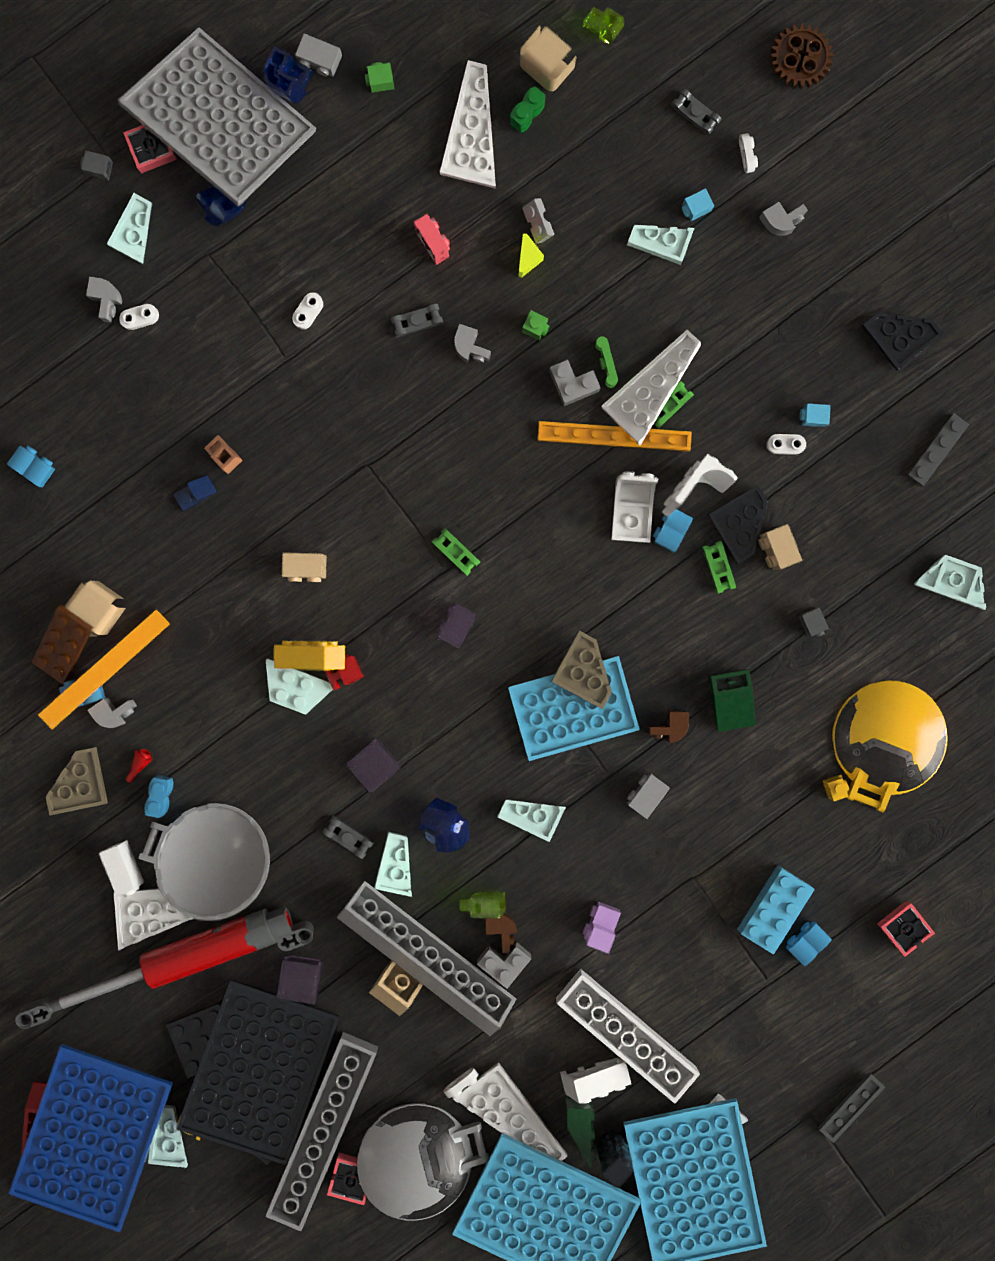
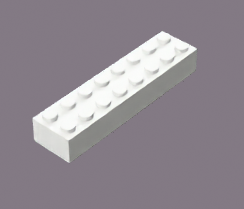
[556,969,700,1103]

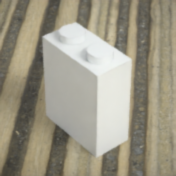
[99,840,144,897]

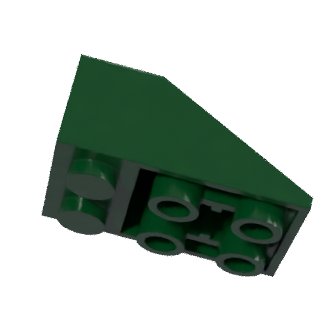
[708,669,756,732]
[565,1096,595,1167]

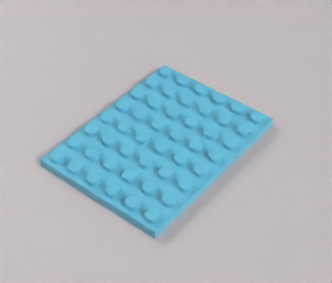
[623,1098,767,1261]
[452,1133,641,1261]

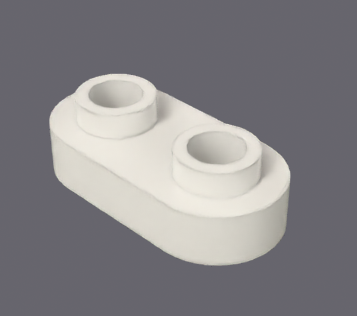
[739,133,758,173]
[292,293,323,329]
[119,304,159,330]
[766,434,806,455]
[443,1068,478,1099]

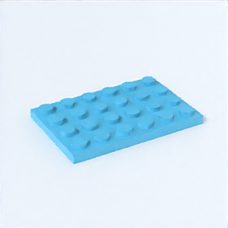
[508,656,640,761]

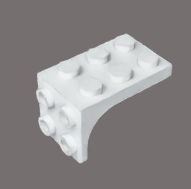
[662,454,737,517]
[611,472,658,543]

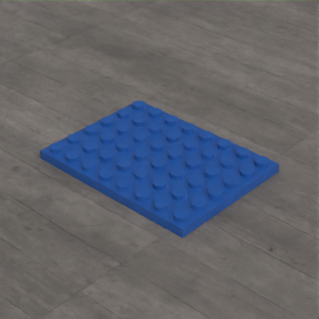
[9,1044,173,1232]

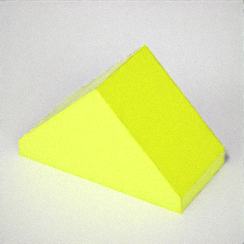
[519,234,544,277]

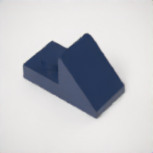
[173,476,217,512]

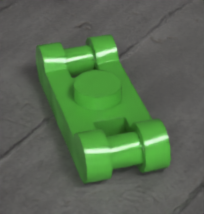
[595,337,618,388]
[654,381,694,429]
[431,528,480,576]
[702,541,736,594]

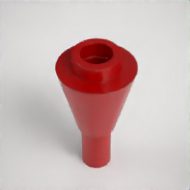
[126,749,153,783]

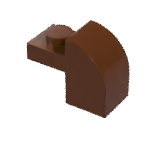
[648,711,689,743]
[485,911,517,953]

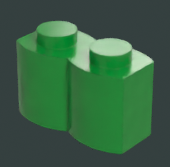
[510,87,546,133]

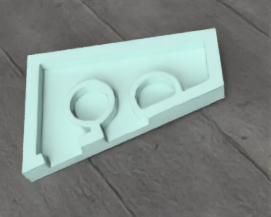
[107,193,152,264]
[627,225,694,265]
[497,800,566,842]
[374,832,412,897]
[148,1105,188,1168]

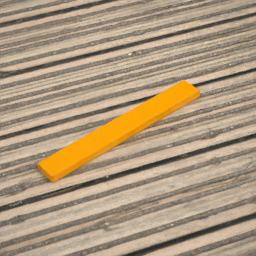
[537,421,692,452]
[38,609,170,729]

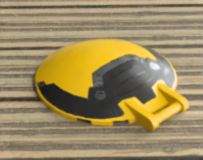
[832,681,947,813]

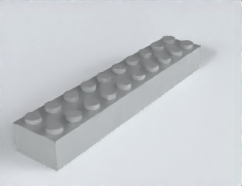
[337,881,516,1036]
[265,1032,378,1231]

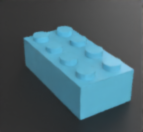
[737,865,815,954]

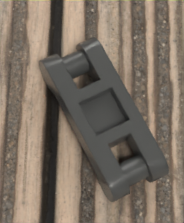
[671,88,722,135]
[390,304,443,337]
[322,816,374,859]

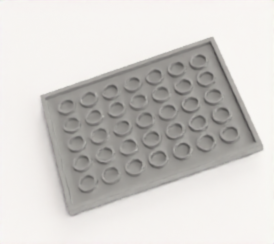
[119,28,316,206]

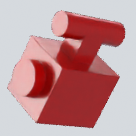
[324,654,364,691]

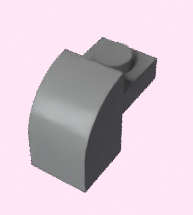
[759,202,808,236]
[86,277,122,323]
[455,324,491,363]
[88,698,137,728]

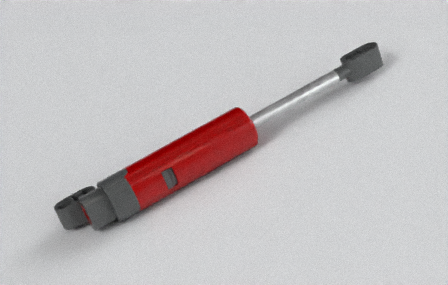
[15,906,314,1029]

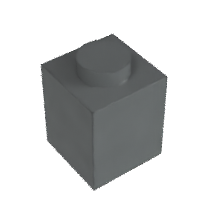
[80,151,113,181]
[798,608,829,638]

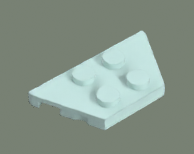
[914,555,986,610]
[266,659,333,715]

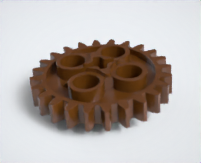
[769,23,834,89]

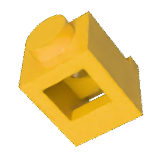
[823,775,849,801]

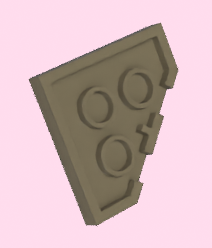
[552,631,612,709]
[46,747,108,816]

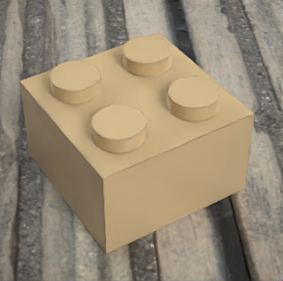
[758,524,802,571]
[282,553,327,582]
[369,960,423,1016]

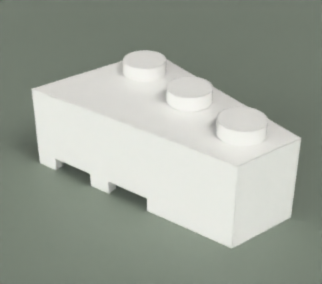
[560,1058,631,1104]

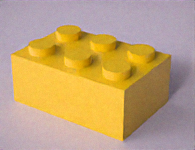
[274,641,345,670]

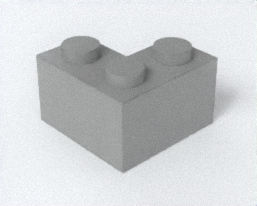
[549,360,600,406]
[477,942,531,989]

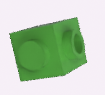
[365,62,394,93]
[522,310,550,340]

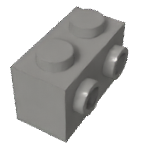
[295,34,342,77]
[627,773,670,819]

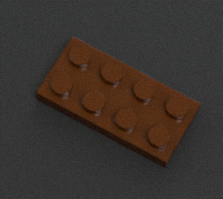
[31,605,94,684]

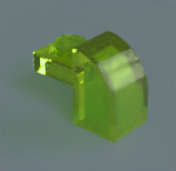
[583,7,624,43]

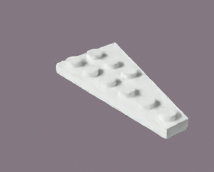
[440,60,496,189]
[601,330,701,445]
[114,888,194,950]
[453,1063,568,1161]

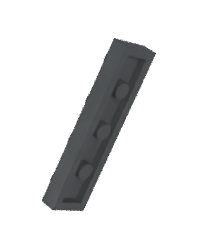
[907,413,970,487]
[818,1072,885,1143]

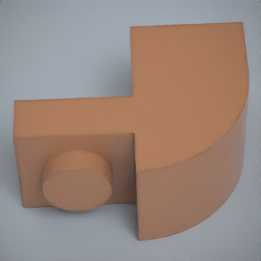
[204,435,243,474]

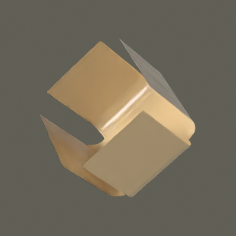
[520,25,576,91]
[65,581,125,637]

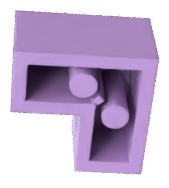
[583,901,621,954]

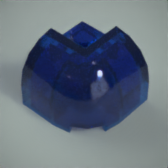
[262,47,313,103]
[195,185,246,226]
[419,798,470,852]

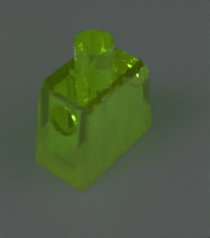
[460,892,506,918]

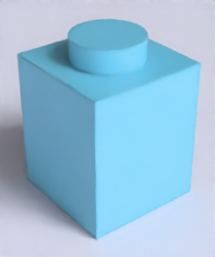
[682,188,714,221]
[800,404,831,427]

